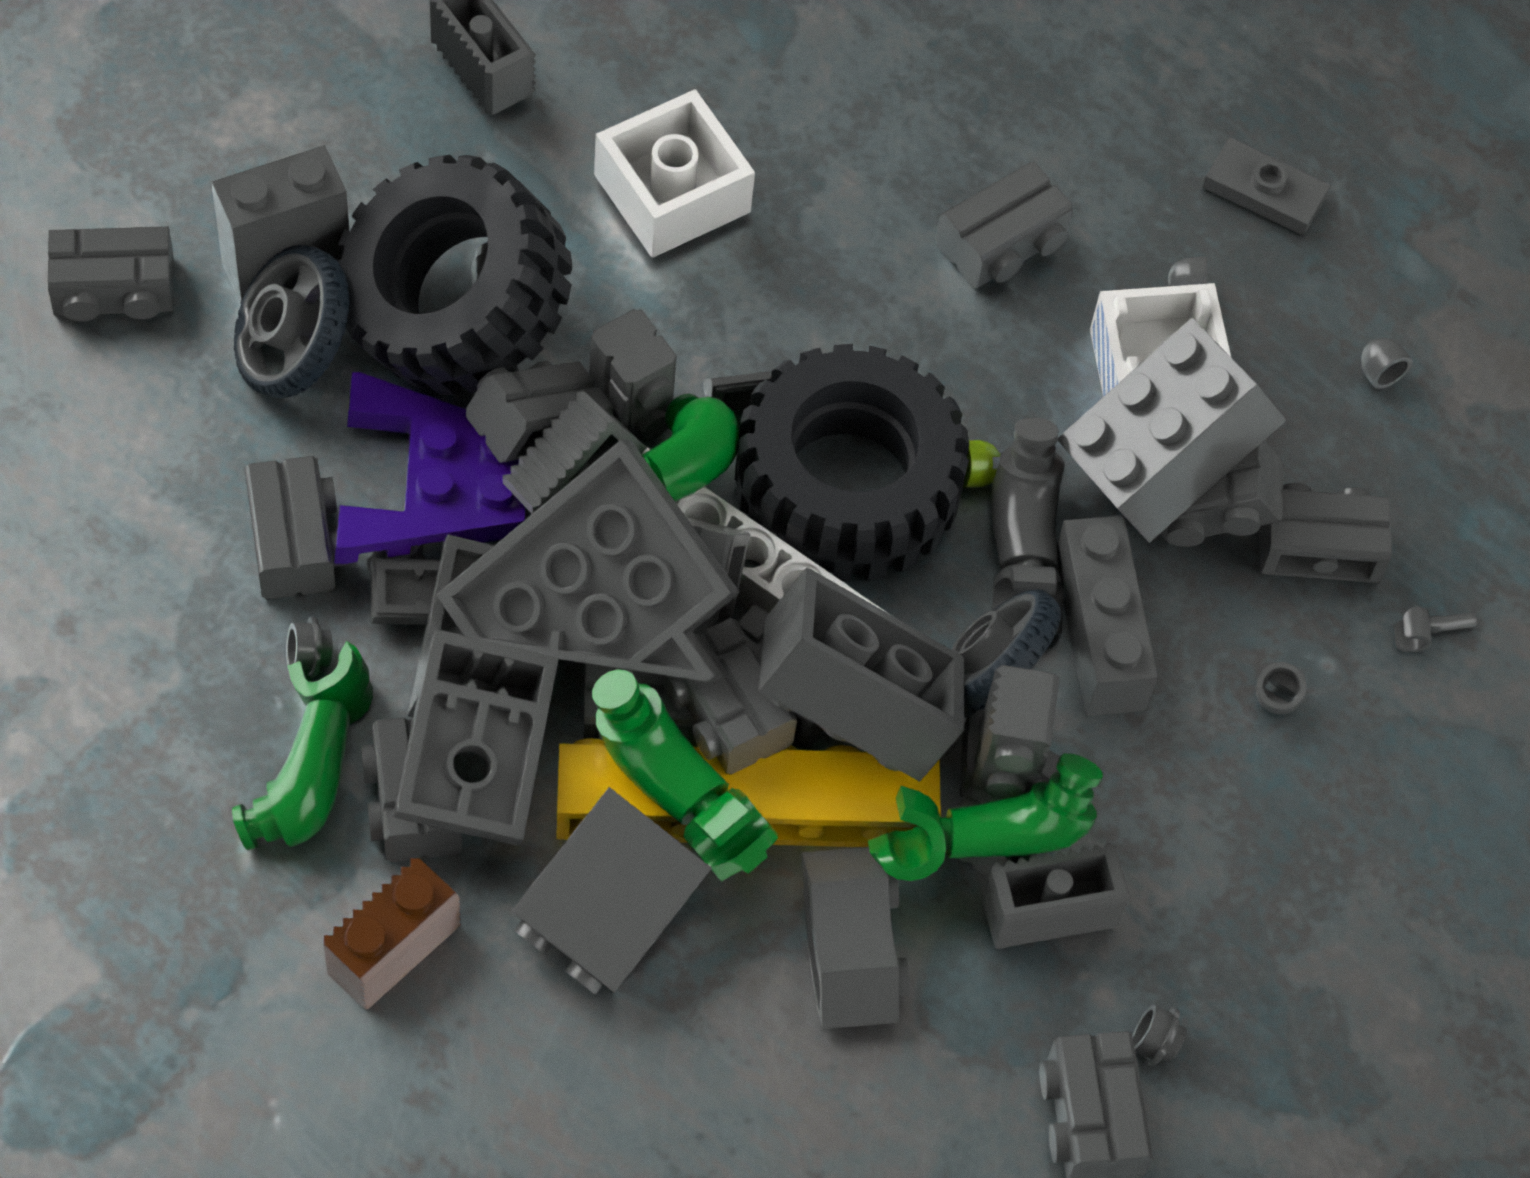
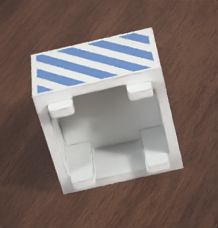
[1090,283,1231,397]

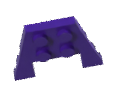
[334,372,525,564]

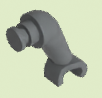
[991,417,1065,634]

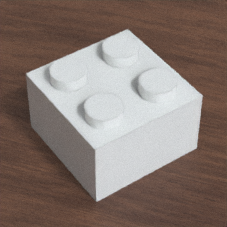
[594,89,755,258]

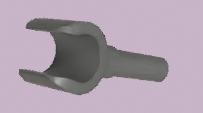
[1394,607,1477,652]

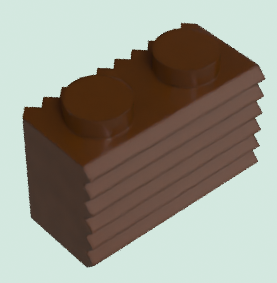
[323,858,461,1010]

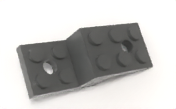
[393,535,559,846]

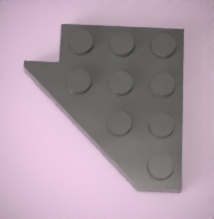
[436,439,740,682]

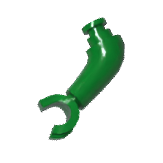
[642,393,739,502]
[231,640,373,851]
[592,669,778,882]
[868,753,1103,881]

